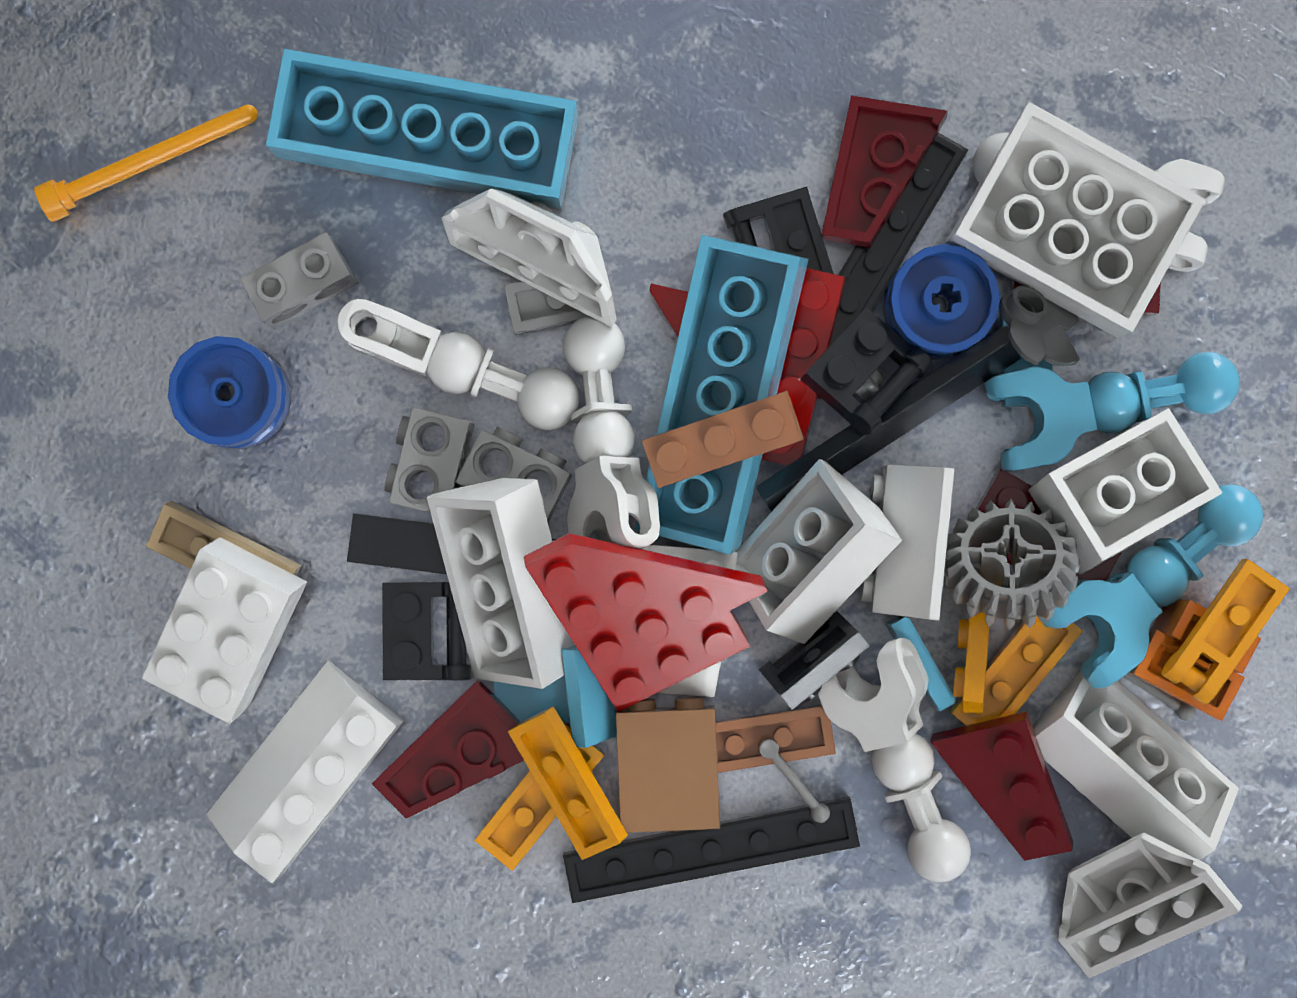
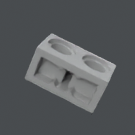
[240,231,359,329]
[384,407,474,513]
[456,426,572,523]

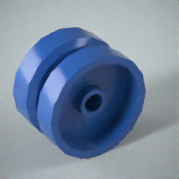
[882,244,1000,360]
[168,336,291,449]

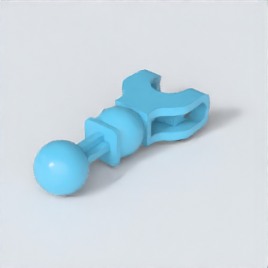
[984,352,1240,472]
[1037,484,1264,688]

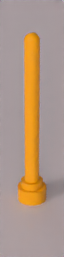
[34,104,258,223]

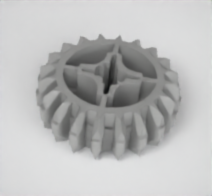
[944,498,1080,631]

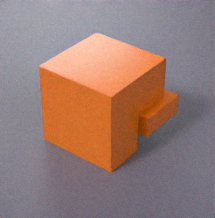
[1128,599,1261,721]

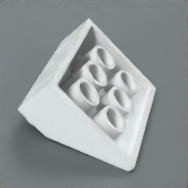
[946,102,1206,338]

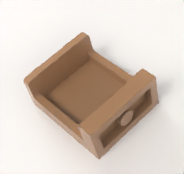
[616,697,720,833]

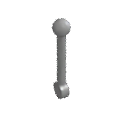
[1123,673,1196,721]
[759,738,830,823]

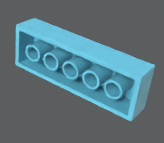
[266,49,579,209]
[635,235,808,555]

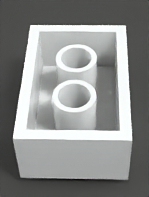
[1028,408,1222,575]
[142,537,307,724]

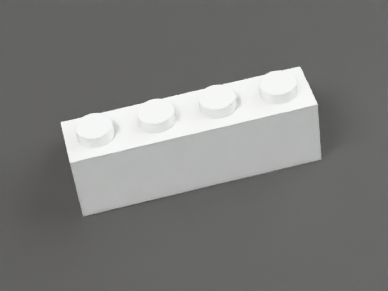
[427,478,575,689]
[206,661,404,883]
[1034,671,1239,860]

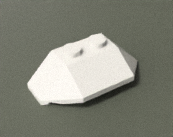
[442,189,617,327]
[1058,832,1242,978]

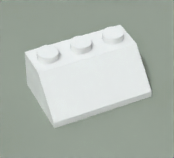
[736,459,902,644]
[860,465,955,620]

